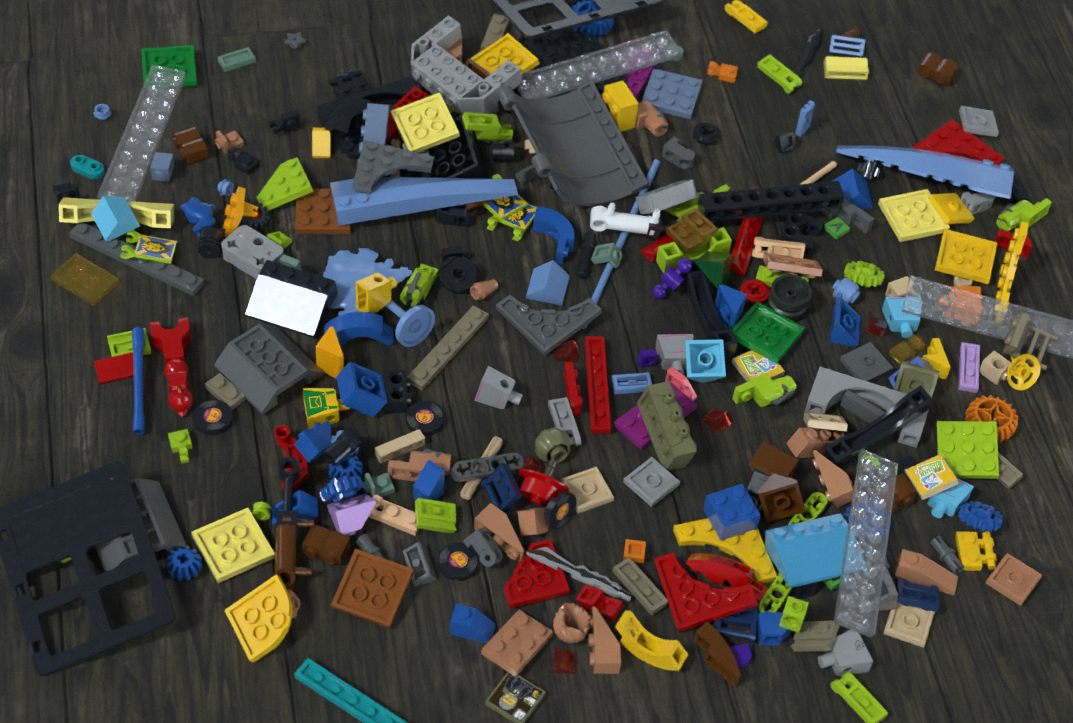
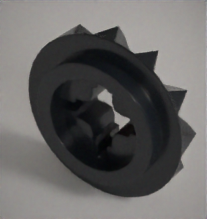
[693,123,720,145]

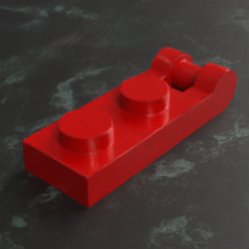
[564,362,583,417]

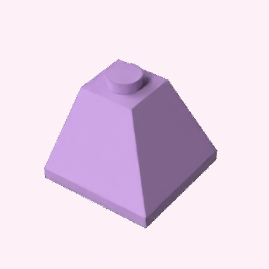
[327,493,376,536]

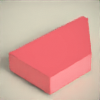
[665,366,697,401]

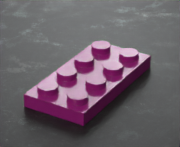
[614,381,697,450]

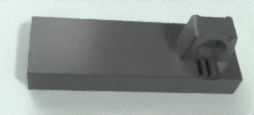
[840,390,885,423]

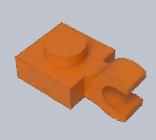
[707,61,738,83]

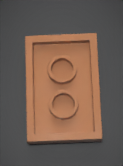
[763,252,823,278]
[481,610,553,677]

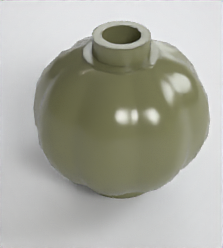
[535,427,571,463]

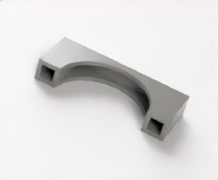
[805,367,928,448]

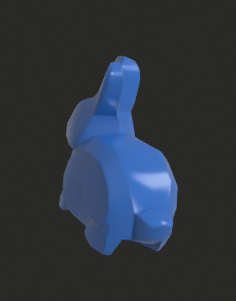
[180,197,217,238]

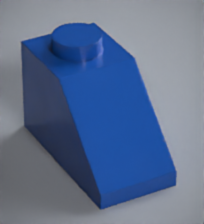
[413,459,445,501]
[272,490,318,525]
[450,604,496,643]

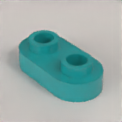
[70,155,104,179]

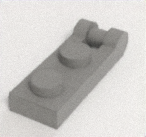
[548,397,581,447]

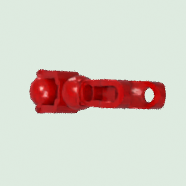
[150,317,193,417]

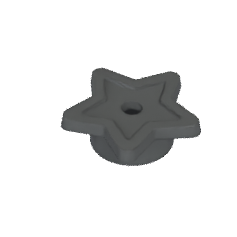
[284,32,306,48]

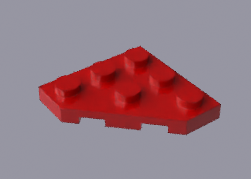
[503,539,570,609]

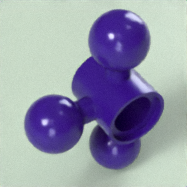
[652,258,692,299]

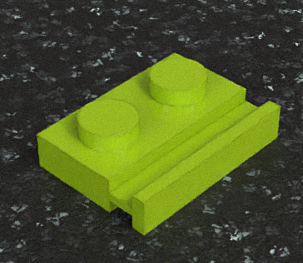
[107,328,151,357]
[415,498,457,534]

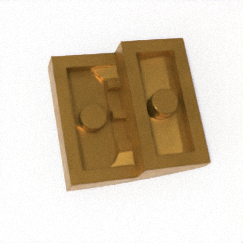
[666,208,718,254]

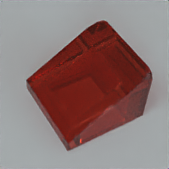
[865,317,888,337]
[554,340,579,363]
[702,408,732,433]
[553,647,575,674]

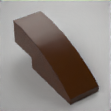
[693,621,741,688]

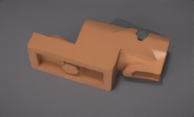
[635,101,668,137]
[388,449,452,482]

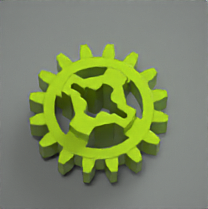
[844,261,885,287]

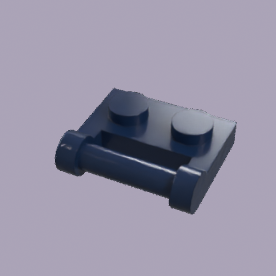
[481,463,522,514]
[895,577,940,612]
[713,606,758,642]

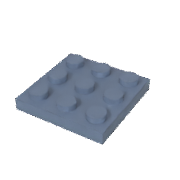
[642,68,703,119]

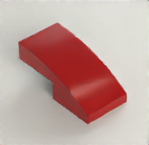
[575,584,624,622]

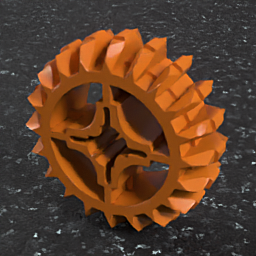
[965,394,1018,443]

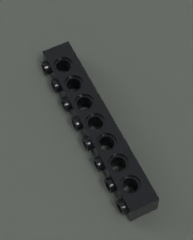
[698,181,845,222]

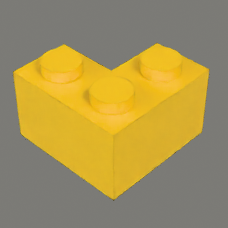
[602,80,638,132]

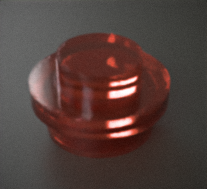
[523,455,542,472]

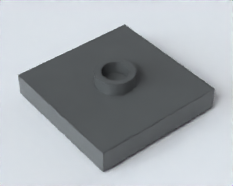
[840,342,893,383]

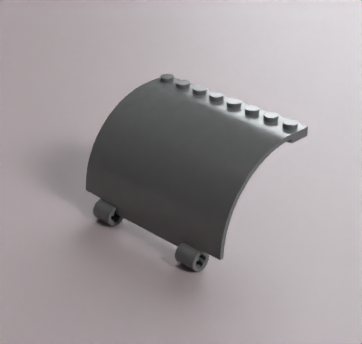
[497,80,649,206]

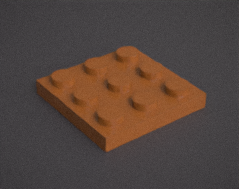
[295,189,350,234]
[331,549,414,628]

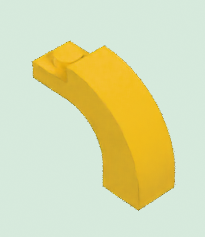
[615,611,688,671]

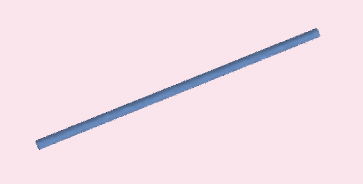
[582,160,660,329]

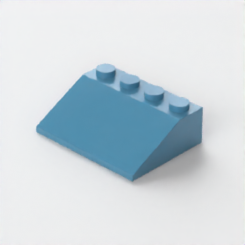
[765,513,866,588]

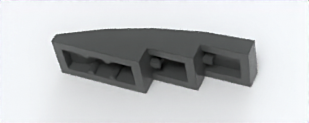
[821,199,874,234]

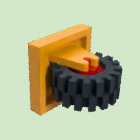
[223,187,269,237]

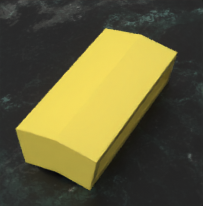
[824,57,869,80]

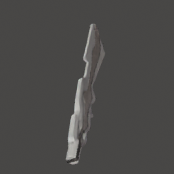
[526,547,633,602]

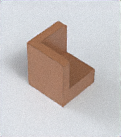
[518,507,549,536]

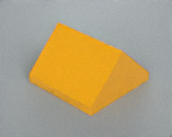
[316,327,344,379]

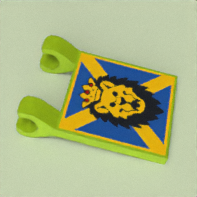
[483,174,528,221]
[487,204,536,242]
[120,230,177,264]

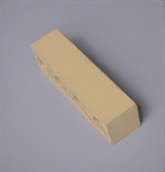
[375,429,425,464]

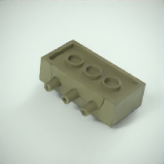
[637,381,697,471]

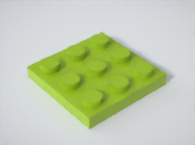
[936,421,999,479]

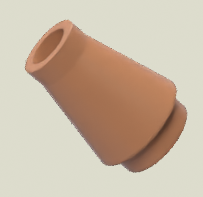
[470,279,498,300]

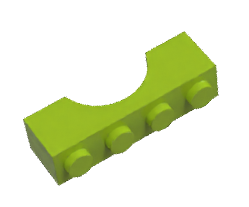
[656,227,732,273]

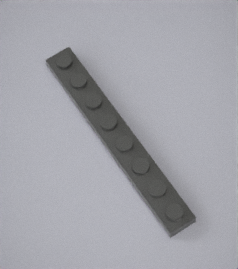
[69,222,204,296]

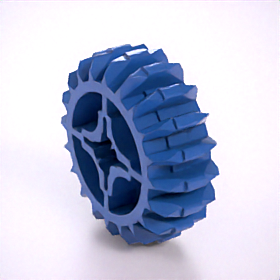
[572,0,614,38]

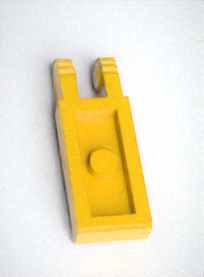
[725,0,767,33]

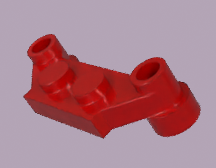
[274,425,309,494]

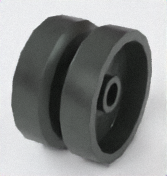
[767,274,812,322]

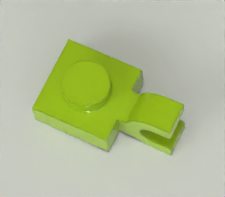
[168,429,192,464]

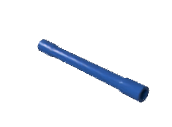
[132,327,145,435]

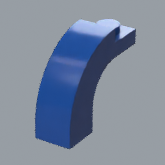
[533,206,574,264]
[324,312,394,347]

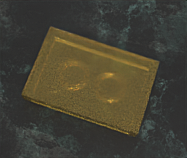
[50,253,119,306]

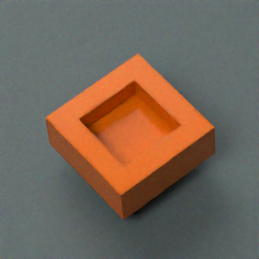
[623,539,646,563]

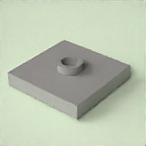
[959,106,999,137]
[623,457,680,507]

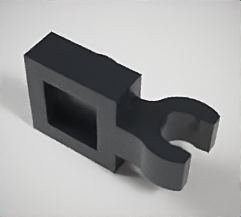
[269,110,300,134]
[228,146,259,175]

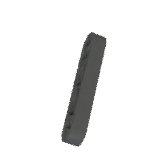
[450,453,524,482]

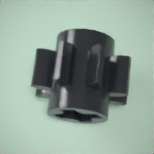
[857,160,880,180]

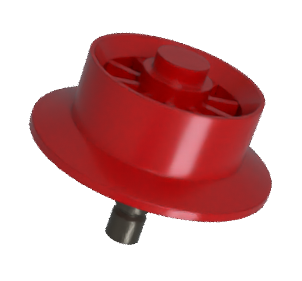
[518,459,571,507]

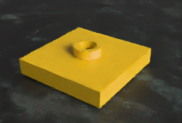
[928,193,975,224]

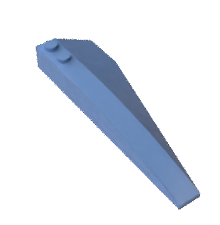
[836,145,1014,199]
[330,177,518,226]

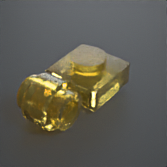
[889,334,926,365]

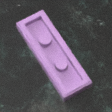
[958,342,980,393]

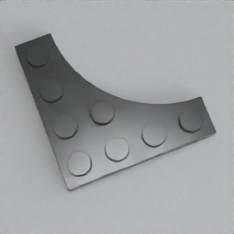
[352,140,434,194]
[496,295,602,356]

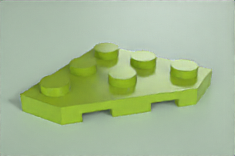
[256,157,313,211]

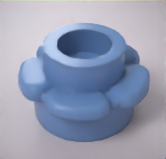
[94,104,111,120]
[218,179,234,196]

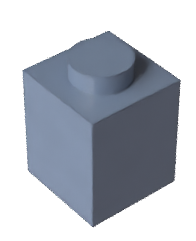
[150,152,174,182]

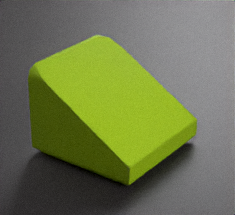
[267,231,293,250]

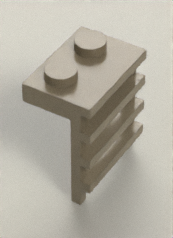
[1002,312,1058,370]

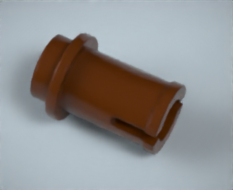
[841,27,860,44]

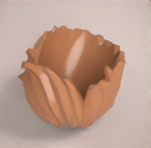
[553,602,591,644]

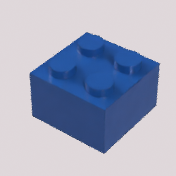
[337,362,387,417]
[703,484,760,541]

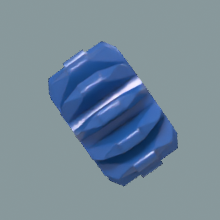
[329,453,363,479]
[166,546,202,582]

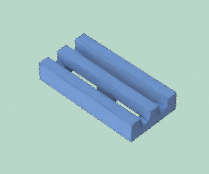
[829,35,865,56]
[795,100,815,136]
[611,372,652,394]

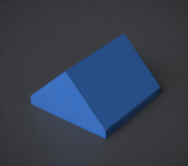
[833,169,873,209]
[715,284,747,330]
[829,296,861,347]

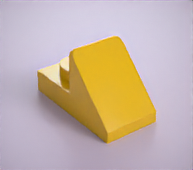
[312,128,331,158]
[922,338,951,379]

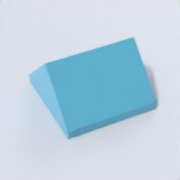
[91,196,140,243]
[685,340,726,383]

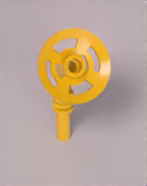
[1007,354,1040,390]

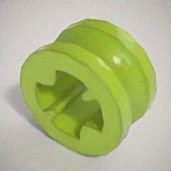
[252,502,271,521]

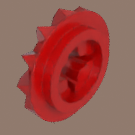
[740,279,770,305]

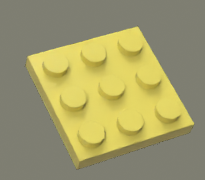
[391,93,460,153]
[878,189,950,242]
[191,508,275,583]

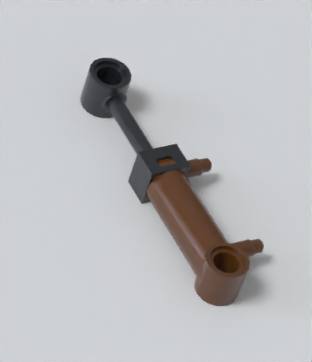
[274,456,314,591]

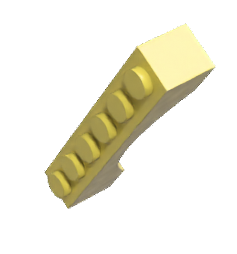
[59,198,174,228]

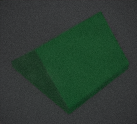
[695,251,732,289]

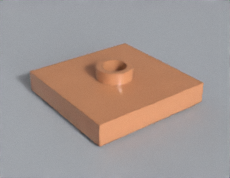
[986,553,1042,606]

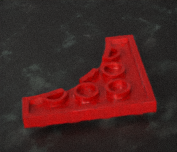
[912,119,1005,166]
[654,552,758,633]

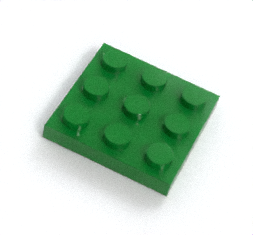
[141,45,197,90]
[732,302,805,364]

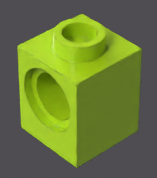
[779,596,809,633]

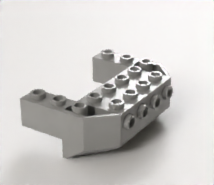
[411,15,522,115]

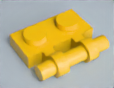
[955,531,997,571]

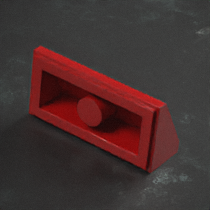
[641,234,679,263]
[94,353,134,384]

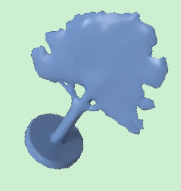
[323,248,435,347]

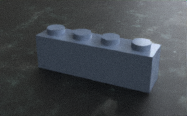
[357,103,389,177]

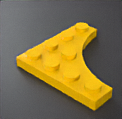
[993,221,1029,324]
[673,518,777,584]

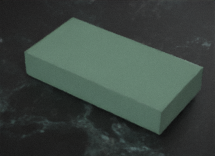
[217,47,256,72]

